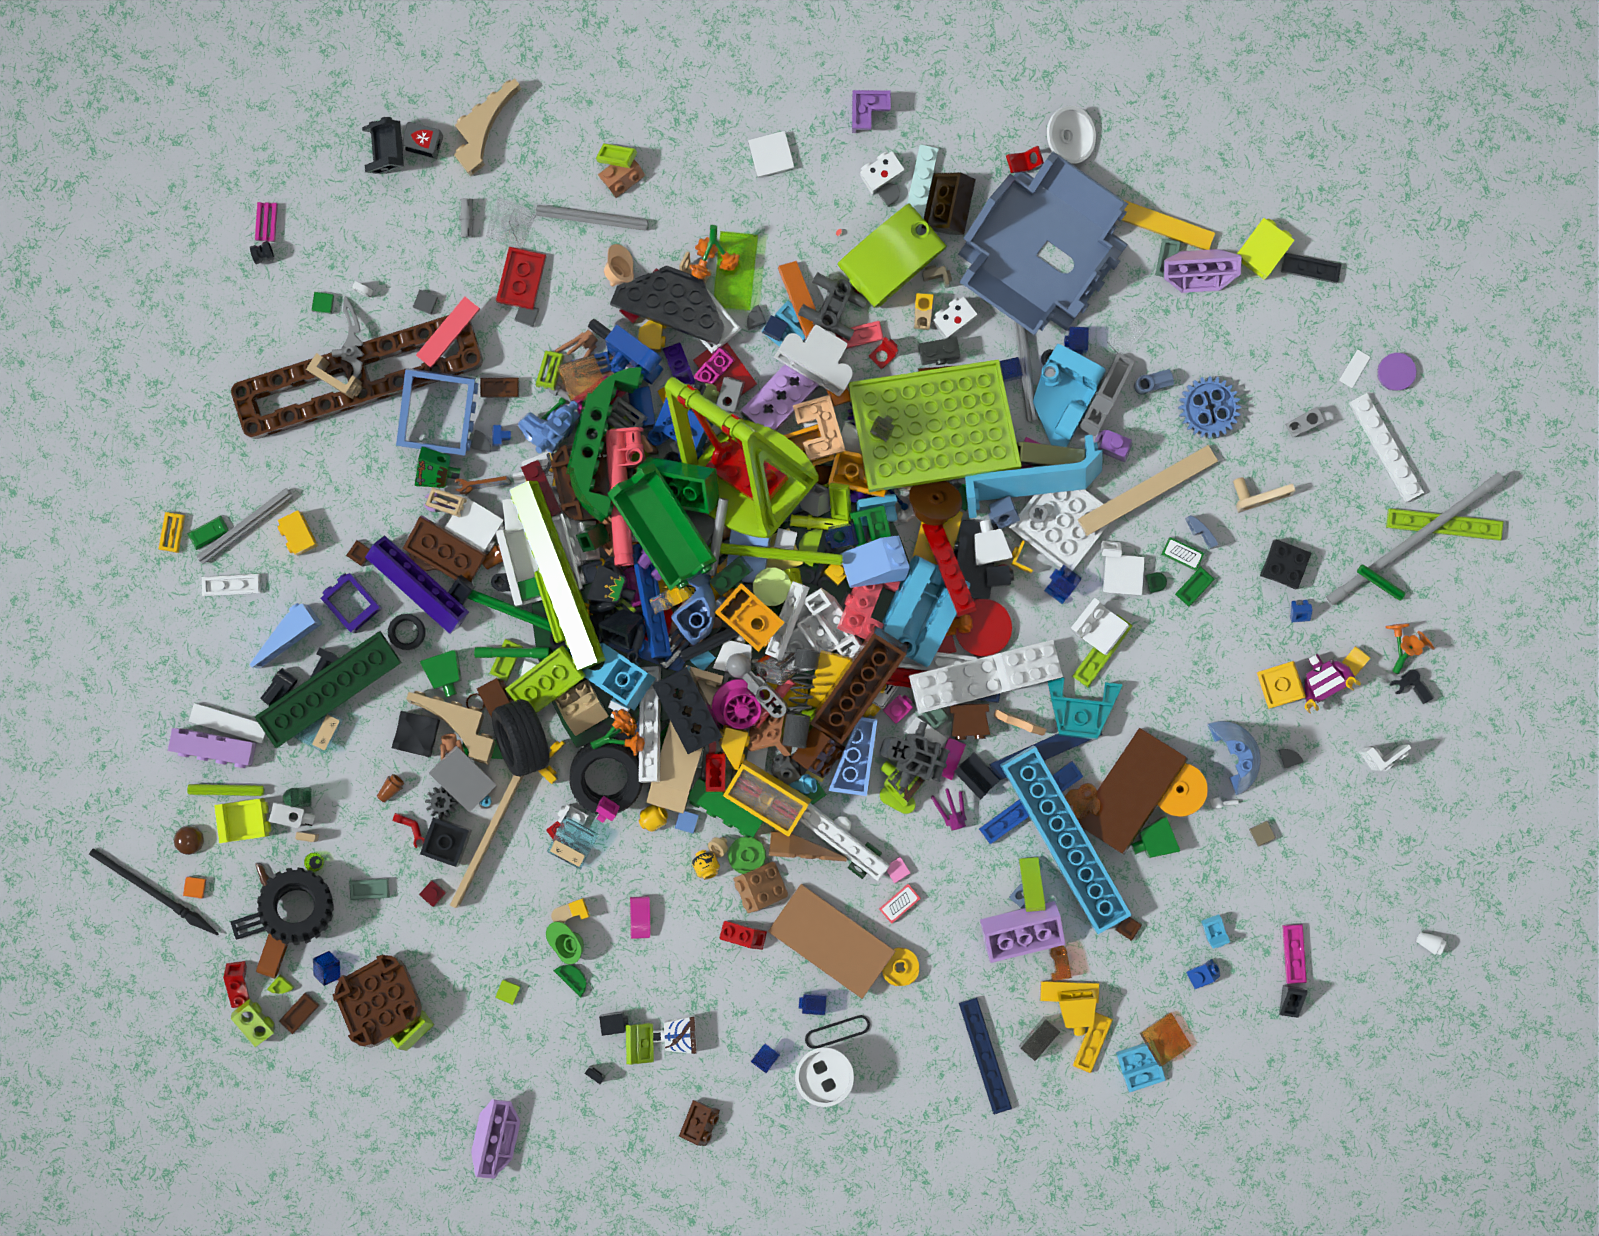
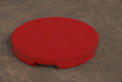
[955,599,1012,656]

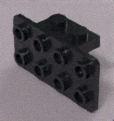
[954,520,999,599]

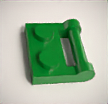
[850,505,891,547]

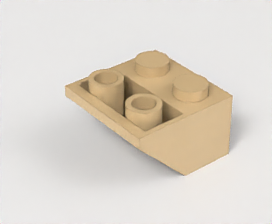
[555,679,609,736]

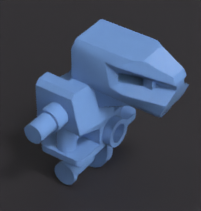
[518,401,580,454]

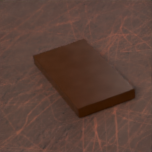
[402,515,487,583]

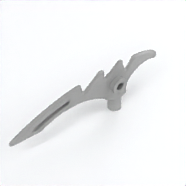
[332,296,364,378]

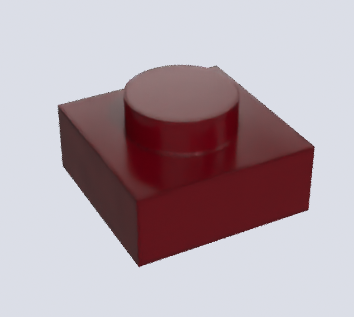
[419,880,447,907]

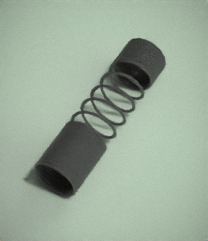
[782,649,820,748]

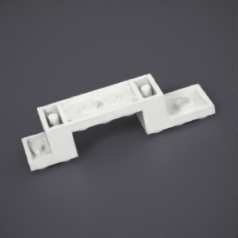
[909,640,1063,714]

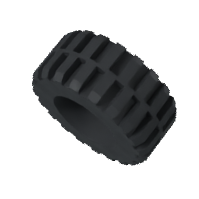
[257,867,334,945]

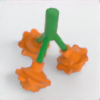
[689,225,740,279]
[590,709,645,756]

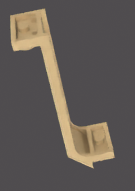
[646,665,723,814]

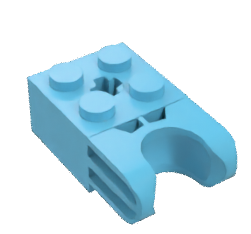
[582,642,656,710]

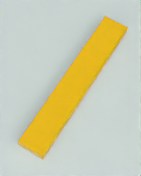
[1121,199,1215,250]

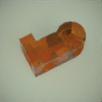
[1049,945,1072,981]

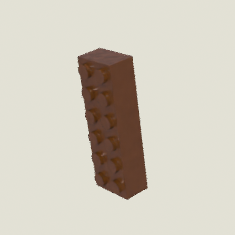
[810,625,908,744]

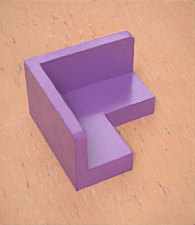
[852,90,891,133]

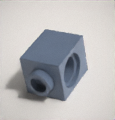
[988,496,1020,529]

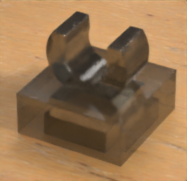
[870,415,895,442]

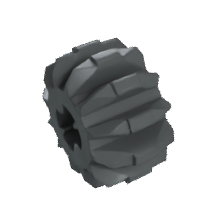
[425,786,458,819]

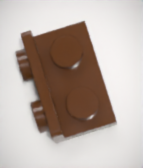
[679,1100,720,1146]

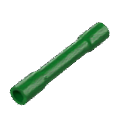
[474,647,551,659]

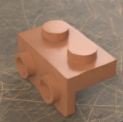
[598,159,645,198]

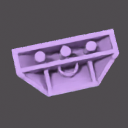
[1164,249,1242,293]
[471,1099,520,1179]

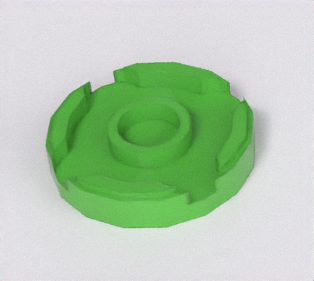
[728,836,766,874]

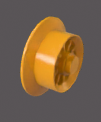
[1158,763,1208,817]

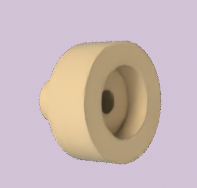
[708,837,728,857]

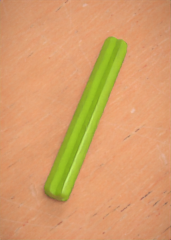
[534,571,565,643]
[187,784,264,796]

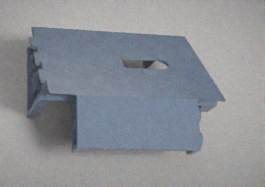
[958,151,1128,335]

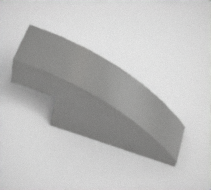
[1079,353,1135,437]

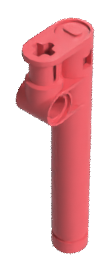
[605,427,646,566]

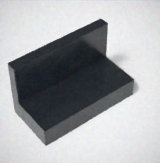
[954,752,1001,800]

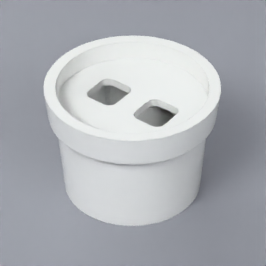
[795,1048,854,1107]

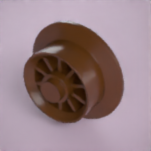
[909,481,962,526]

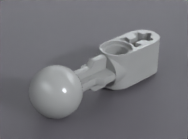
[726,653,788,718]

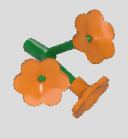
[1385,623,1435,674]

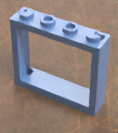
[396,368,479,456]

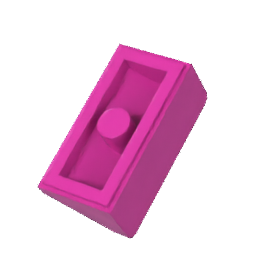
[942,737,966,780]

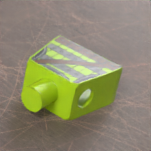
[880,761,925,807]

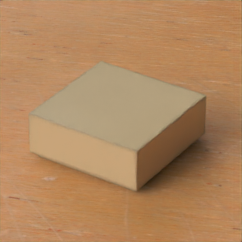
[295,831,319,842]

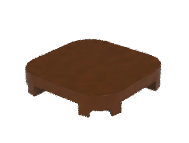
[551,436,633,521]
[332,955,422,1048]

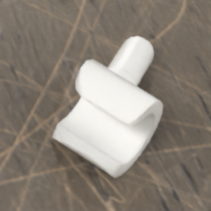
[1210,796,1239,809]

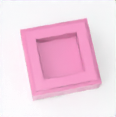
[886,857,910,883]

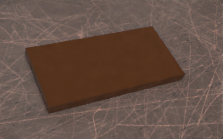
[1078,728,1188,855]

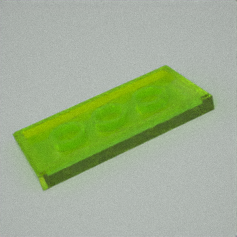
[713,231,758,311]

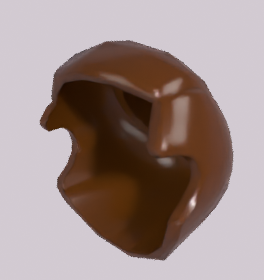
[173,826,204,855]

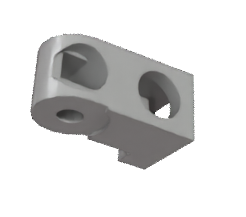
[1285,407,1325,438]

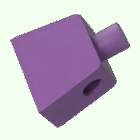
[1095,430,1133,462]

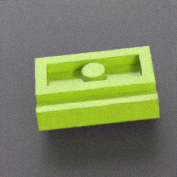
[626,1023,654,1065]

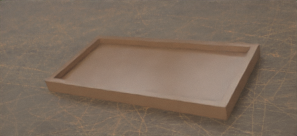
[768,884,896,999]

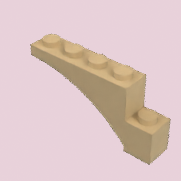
[454,78,521,176]
[406,691,496,765]

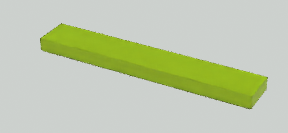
[1386,509,1504,541]

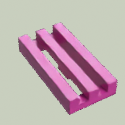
[255,202,278,242]

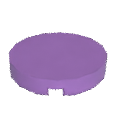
[1377,352,1416,391]

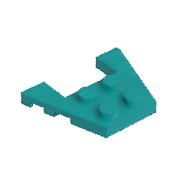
[1047,677,1122,740]

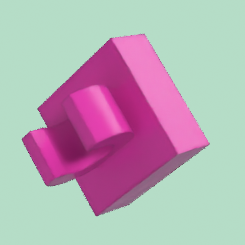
[596,796,620,823]

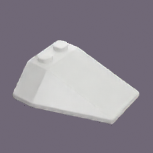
[781,588,862,673]

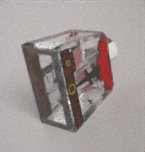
[751,652,800,685]

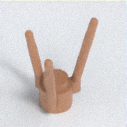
[555,330,598,377]
[440,733,465,760]

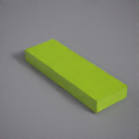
[1019,857,1045,912]

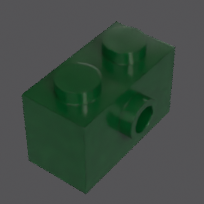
[709,556,754,596]

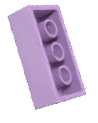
[741,364,820,431]
[980,901,1065,963]

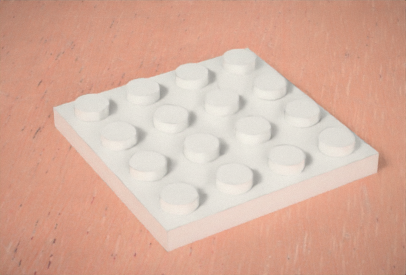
[1009,489,1109,575]

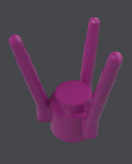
[931,788,967,831]

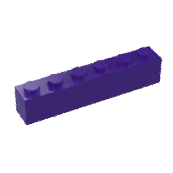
[365,535,469,634]

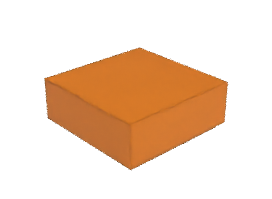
[183,876,206,899]

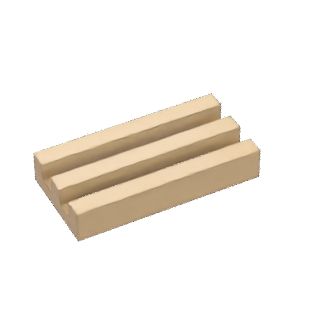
[425,487,467,517]

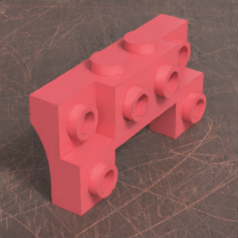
[837,581,901,639]

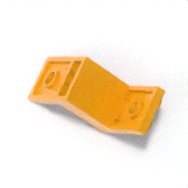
[711,565,785,652]

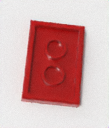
[496,247,547,310]
[693,343,757,404]

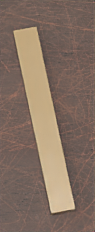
[1077,445,1218,536]
[450,775,524,908]

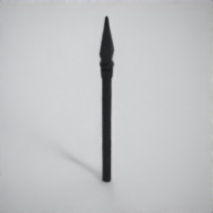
[89,848,219,936]

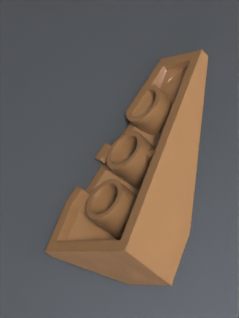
[769,829,847,861]

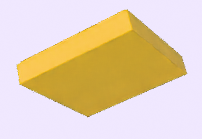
[1256,661,1306,709]

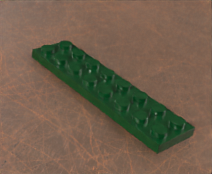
[254,631,402,748]

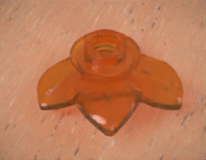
[1065,783,1101,820]

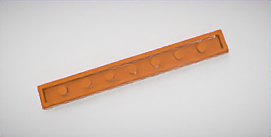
[778,261,851,407]

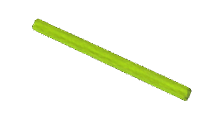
[708,542,843,565]

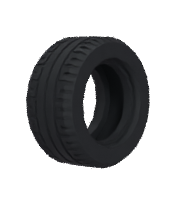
[492,699,550,777]
[569,741,643,815]

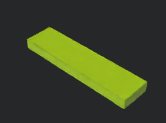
[1072,614,1133,687]

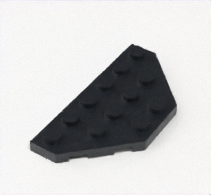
[610,266,724,346]

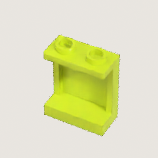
[1237,218,1294,280]
[214,798,271,843]

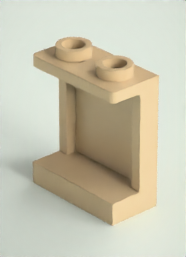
[306,353,362,399]

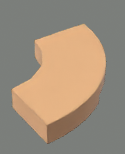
[994,709,1047,736]

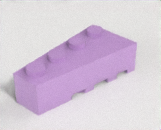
[168,728,257,768]

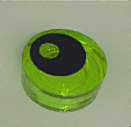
[304,852,324,872]

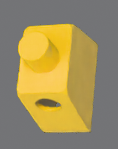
[1058,989,1096,1036]

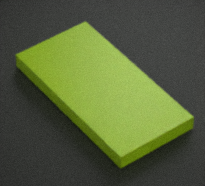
[505,645,586,713]

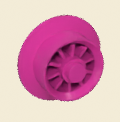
[712,679,765,729]

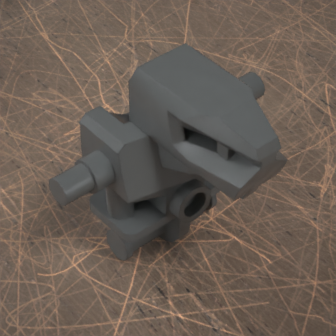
[880,721,950,788]

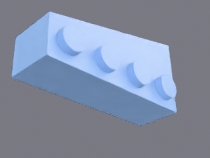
[828,717,878,796]

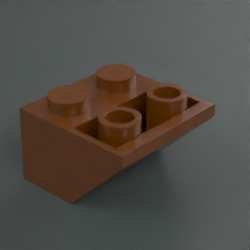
[791,726,845,778]

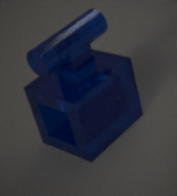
[1044,564,1082,604]

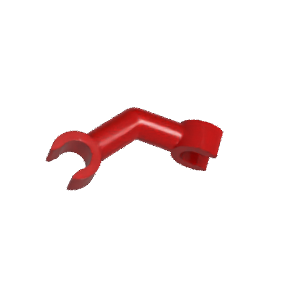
[392,813,425,848]

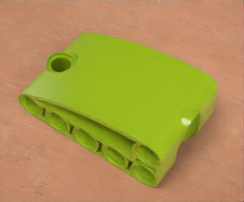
[837,203,947,309]

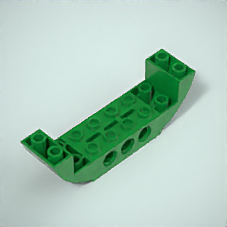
[566,367,644,522]

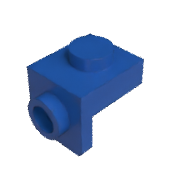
[1186,959,1220,989]

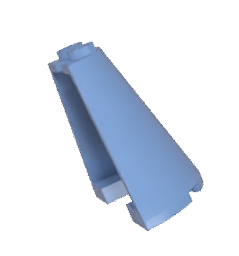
[1207,721,1261,795]

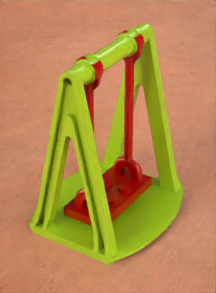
[665,377,819,539]

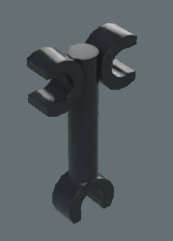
[802,539,839,591]

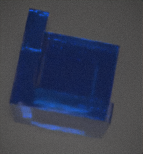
[313,951,340,986]
[751,1043,780,1073]

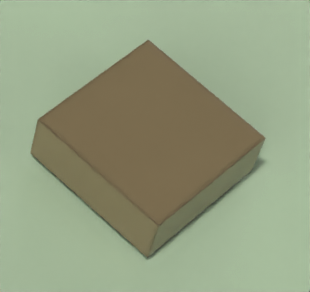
[1249,821,1276,847]

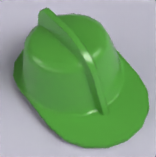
[546,922,584,964]

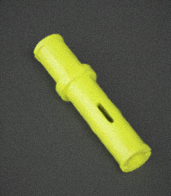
[790,514,849,532]

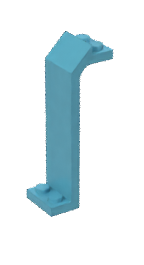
[965,435,1103,518]

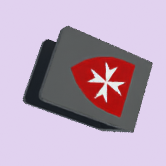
[402,122,443,159]

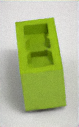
[231,999,275,1047]

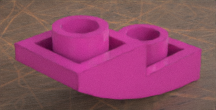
[694,347,735,384]
[630,896,650,939]

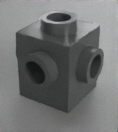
[771,754,801,785]

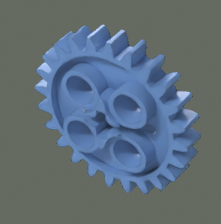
[1178,376,1241,439]

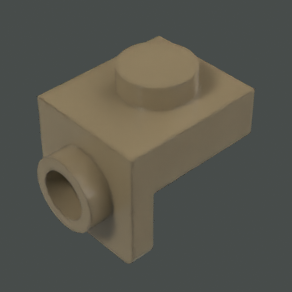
[922,265,952,288]

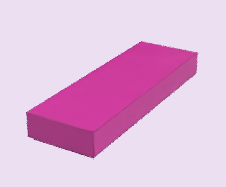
[1282,924,1307,984]

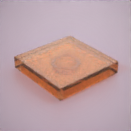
[557,354,604,401]
[1140,1013,1191,1067]

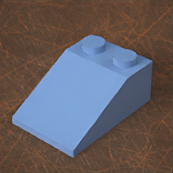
[840,536,910,588]

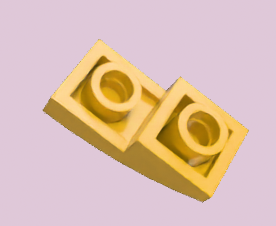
[1342,646,1371,689]

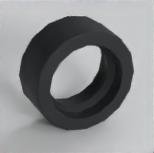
[388,614,426,650]

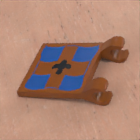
[455,476,511,495]

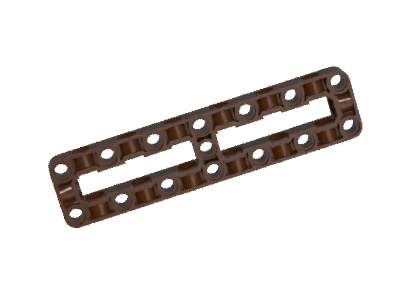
[231,315,483,439]

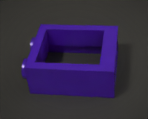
[320,573,382,633]

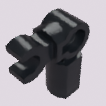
[1389,670,1434,704]

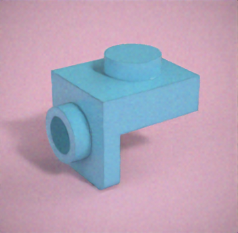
[1201,914,1230,949]

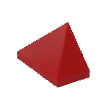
[706,754,725,792]

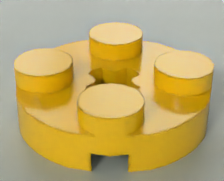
[882,947,919,986]

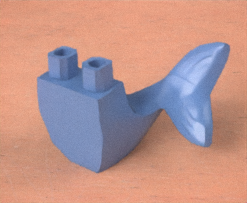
[671,573,716,645]

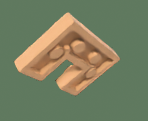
[793,395,846,461]

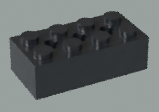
[652,665,725,754]

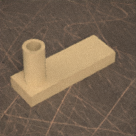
[1233,477,1295,513]

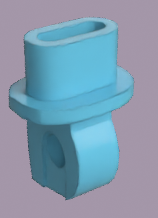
[789,774,817,794]

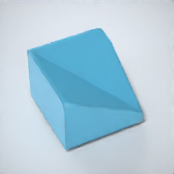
[690,651,715,670]

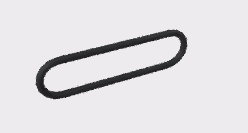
[805,1015,870,1049]

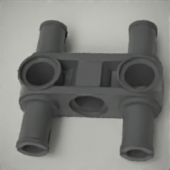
[798,272,868,341]

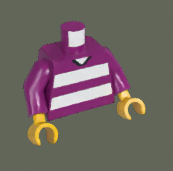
[1304,654,1361,714]

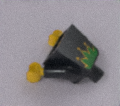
[584,558,636,616]

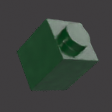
[576,523,611,552]

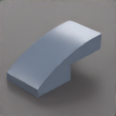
[1185,515,1219,549]

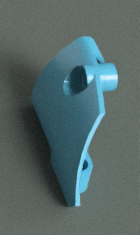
[1033,344,1106,447]

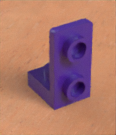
[663,342,696,385]

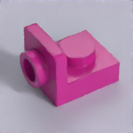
[883,694,913,724]

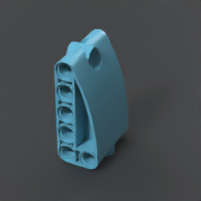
[882,555,970,667]

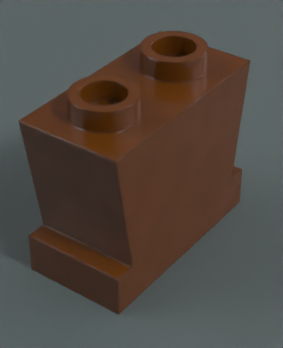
[949,703,990,740]

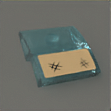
[294,712,344,754]
[547,816,599,870]

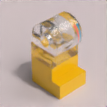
[649,588,689,614]

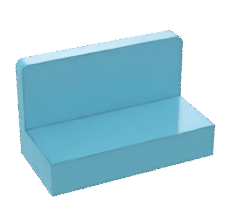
[855,494,898,527]

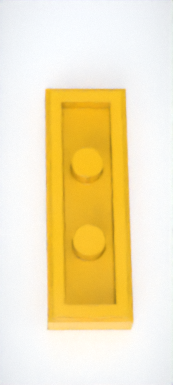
[1040,981,1099,1003]
[1073,1012,1113,1073]

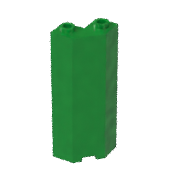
[607,463,717,591]

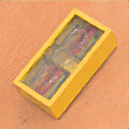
[723,759,811,837]

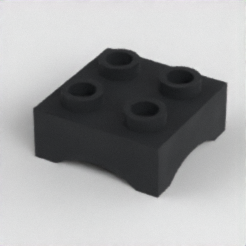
[1260,539,1312,590]
[391,711,440,757]

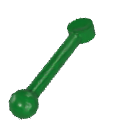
[540,397,566,420]

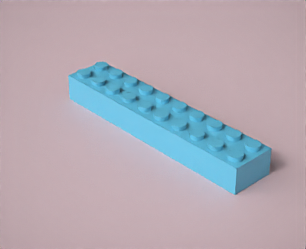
[1000,746,1131,934]

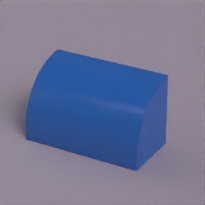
[628,386,656,428]

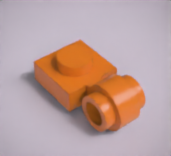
[945,614,972,636]

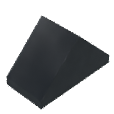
[1279,985,1307,1018]

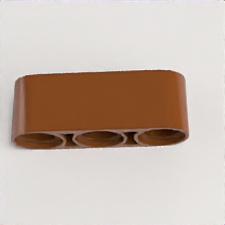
[256,933,288,979]

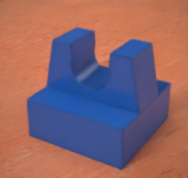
[492,425,511,446]
[1290,600,1313,623]

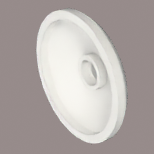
[1047,106,1096,164]

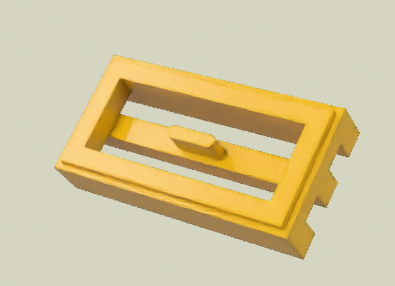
[158,512,185,553]

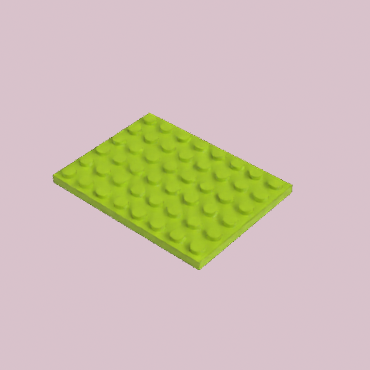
[848,359,1021,492]

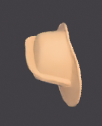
[604,244,634,287]

